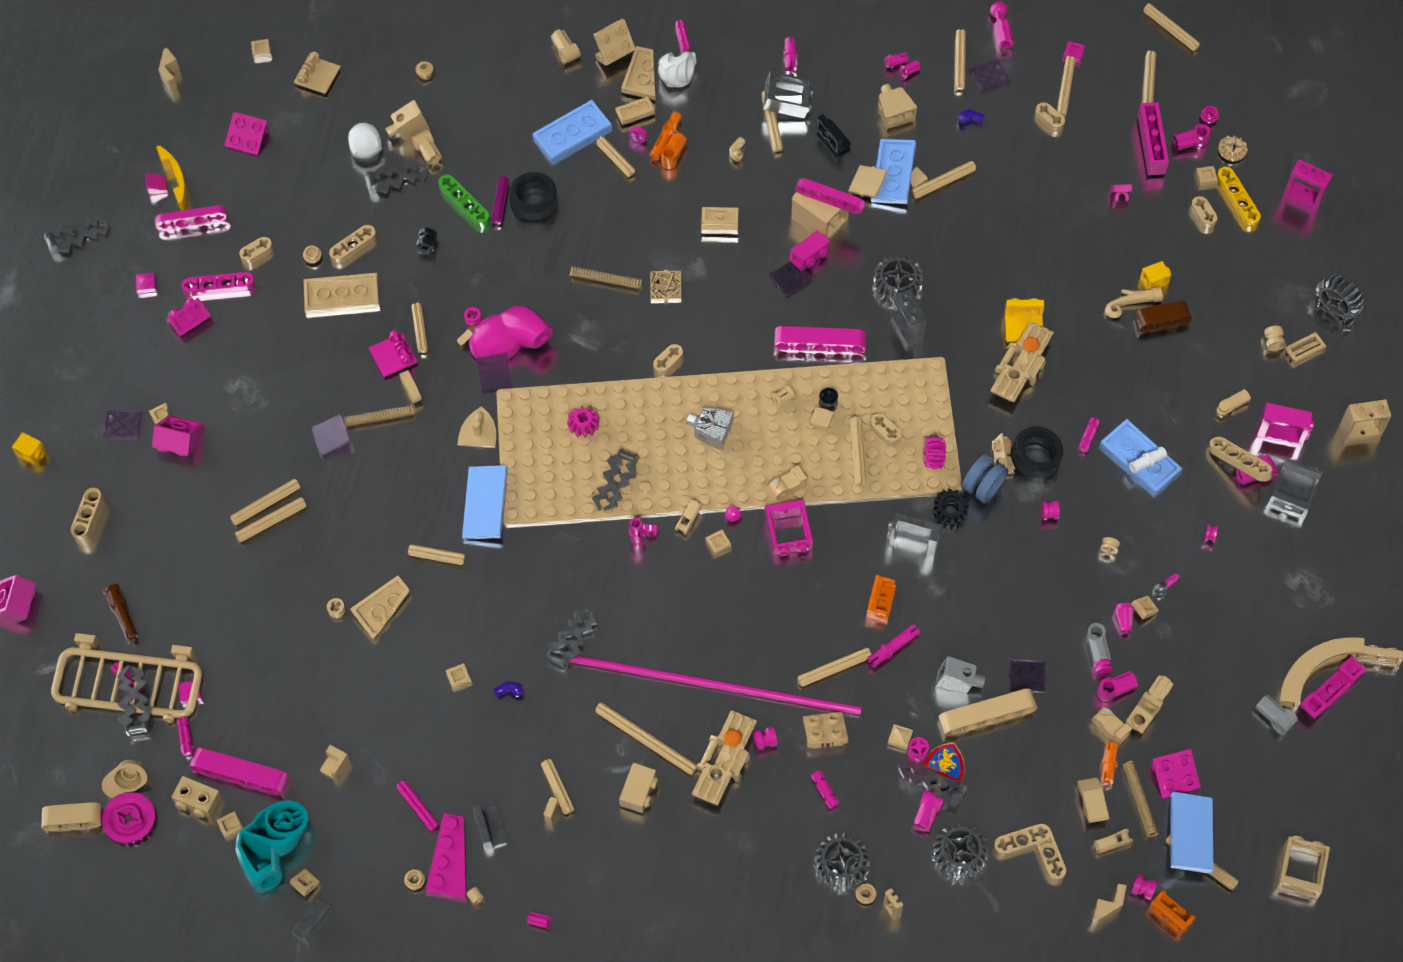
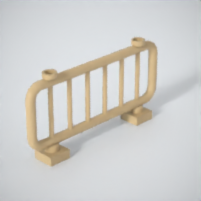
[51,633,202,723]

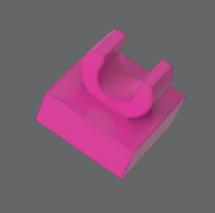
[1111,184,1132,202]

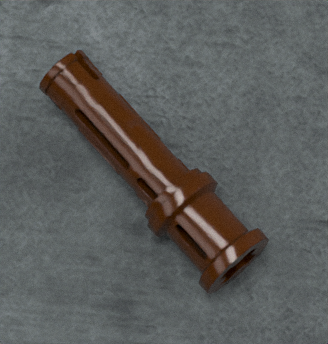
[103,584,138,642]

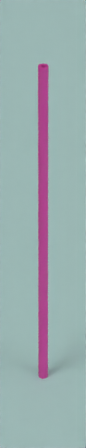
[569,656,862,715]

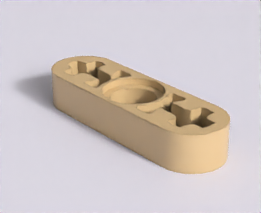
[329,225,376,264]

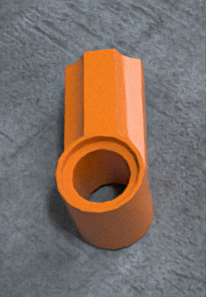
[661,132,687,169]

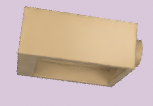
[1339,400,1391,443]
[1276,836,1330,899]

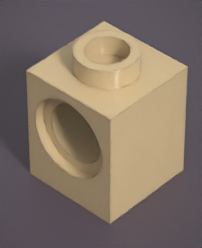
[1126,697,1160,733]

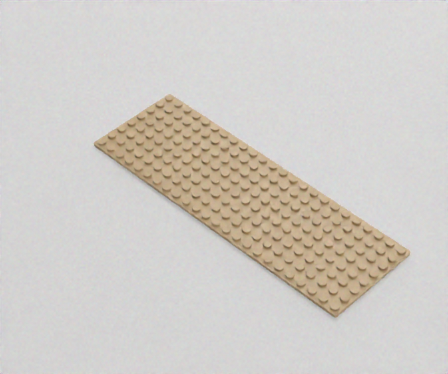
[496,357,962,526]

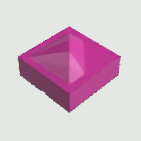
[136,273,156,294]

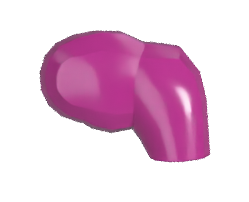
[469,306,554,364]

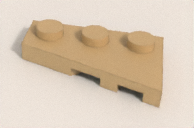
[621,46,655,100]
[350,576,410,641]

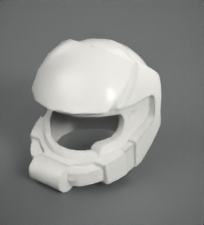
[658,52,697,87]
[348,123,382,159]

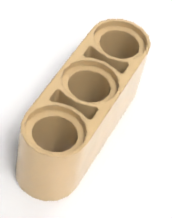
[71,488,105,545]
[41,802,102,831]

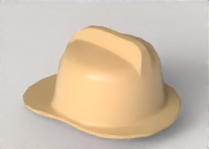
[102,760,148,798]

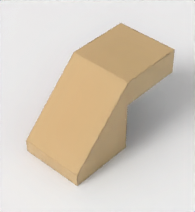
[158,48,179,92]
[1077,778,1109,823]
[1092,883,1126,926]

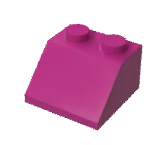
[152,415,204,456]
[0,575,36,623]

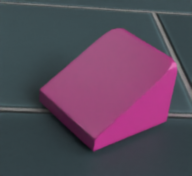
[145,173,167,195]

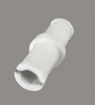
[1128,447,1167,474]

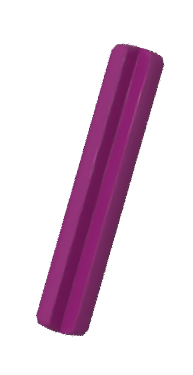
[491,176,509,225]

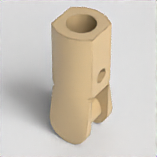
[1217,389,1251,415]
[675,499,702,535]
[1094,829,1133,854]

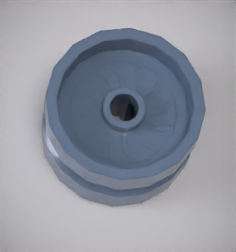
[961,453,1008,504]

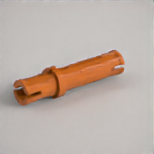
[649,112,682,161]

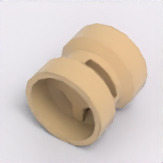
[1264,326,1286,351]

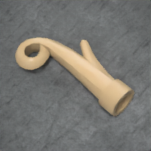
[1105,286,1163,318]

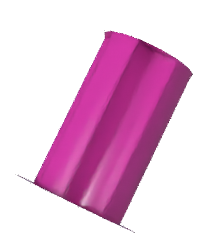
[899,60,921,78]
[527,912,552,930]

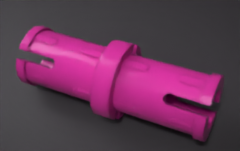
[784,37,798,72]
[629,518,644,546]

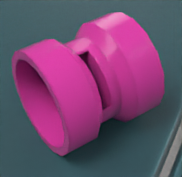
[753,726,778,751]
[1131,874,1158,901]

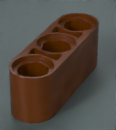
[1135,301,1192,333]

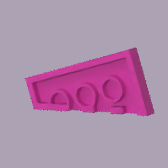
[425,813,466,900]

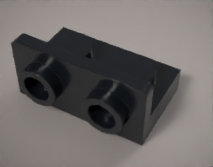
[816,114,851,154]

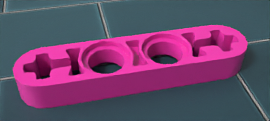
[795,178,865,214]
[155,205,227,231]
[181,272,255,296]

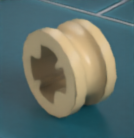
[1101,537,1120,554]
[327,598,345,618]

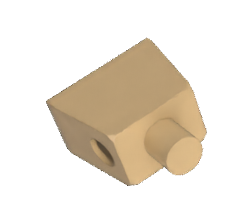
[878,84,917,128]
[385,100,430,140]

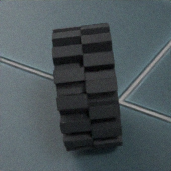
[933,489,969,527]

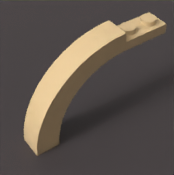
[1277,637,1403,710]

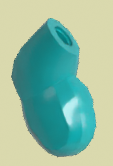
[235,800,309,893]

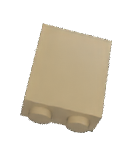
[791,192,849,239]

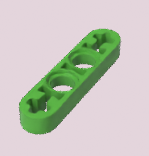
[438,175,490,227]

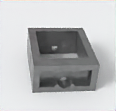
[763,71,813,118]

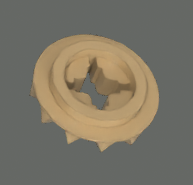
[1218,135,1248,161]

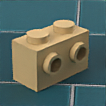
[619,763,659,813]
[171,776,222,819]

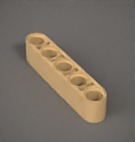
[938,689,1038,736]

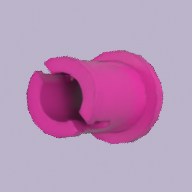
[885,52,909,69]

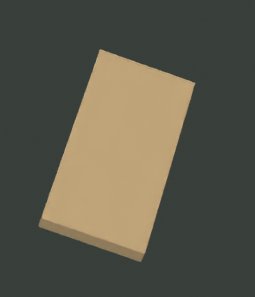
[304,273,379,314]

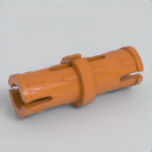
[1101,742,1119,784]

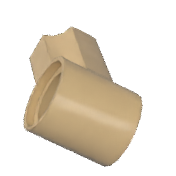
[551,29,581,64]
[411,129,442,165]
[1139,675,1174,708]

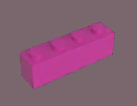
[1137,102,1169,175]

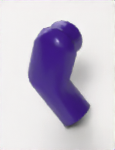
[958,109,985,123]
[493,681,524,697]

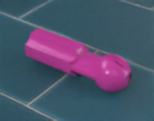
[990,1,1014,50]

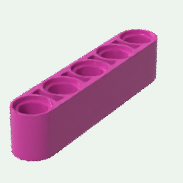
[774,326,866,354]
[189,748,289,795]

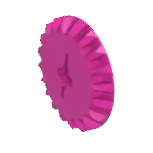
[102,792,156,844]

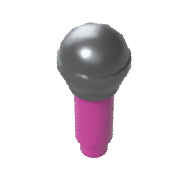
[1154,573,1179,595]

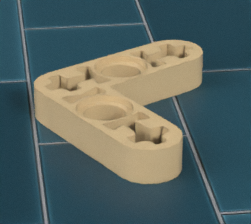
[993,824,1066,882]

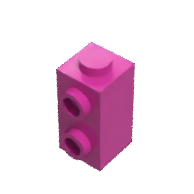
[789,230,830,271]

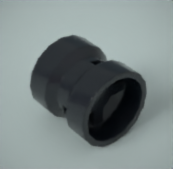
[416,228,437,253]
[819,388,838,412]

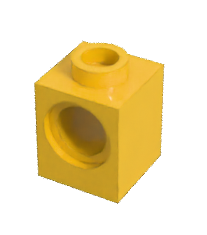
[1140,261,1171,290]
[12,432,46,465]

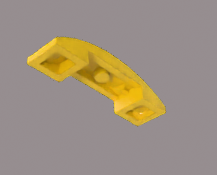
[156,146,188,211]

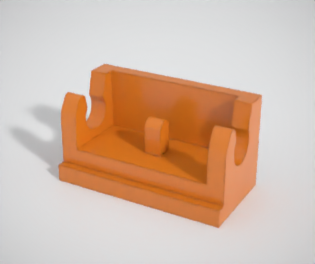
[866,575,896,622]
[1148,889,1196,936]

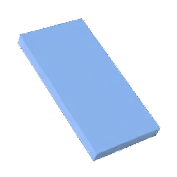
[532,100,612,161]
[871,139,917,204]
[1100,419,1183,495]
[462,465,508,539]
[1171,792,1213,874]

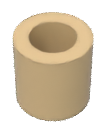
[466,887,484,905]

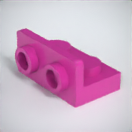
[167,298,211,337]

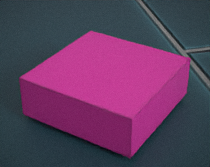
[1063,41,1085,63]
[178,681,202,704]

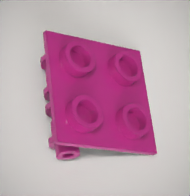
[224,112,269,155]
[369,330,418,377]
[1151,749,1200,798]

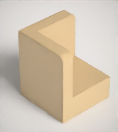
[320,745,350,781]

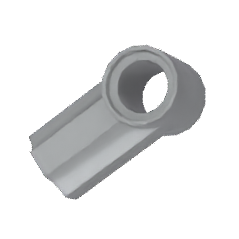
[1086,623,1111,663]
[1255,694,1298,735]

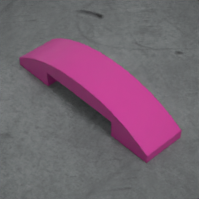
[1300,656,1367,719]

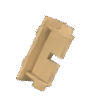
[992,433,1015,474]

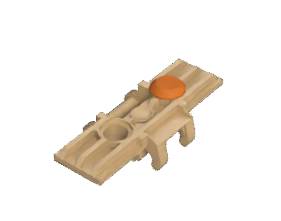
[990,321,1054,402]
[692,710,757,806]

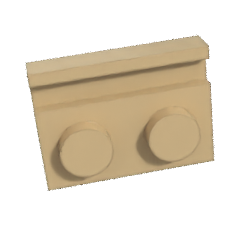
[701,207,738,234]

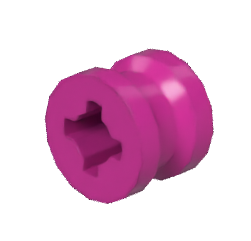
[1041,500,1060,520]
[908,737,929,761]

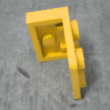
[1005,298,1044,343]

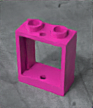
[1283,159,1332,212]
[1256,403,1314,446]
[765,499,813,556]

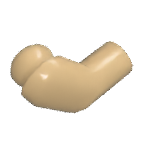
[729,137,746,161]

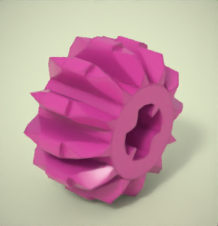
[567,405,599,438]
[923,436,946,469]

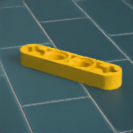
[1217,167,1261,227]

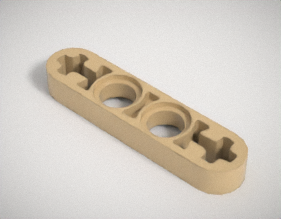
[1210,437,1272,481]

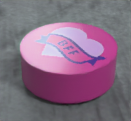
[628,126,647,143]

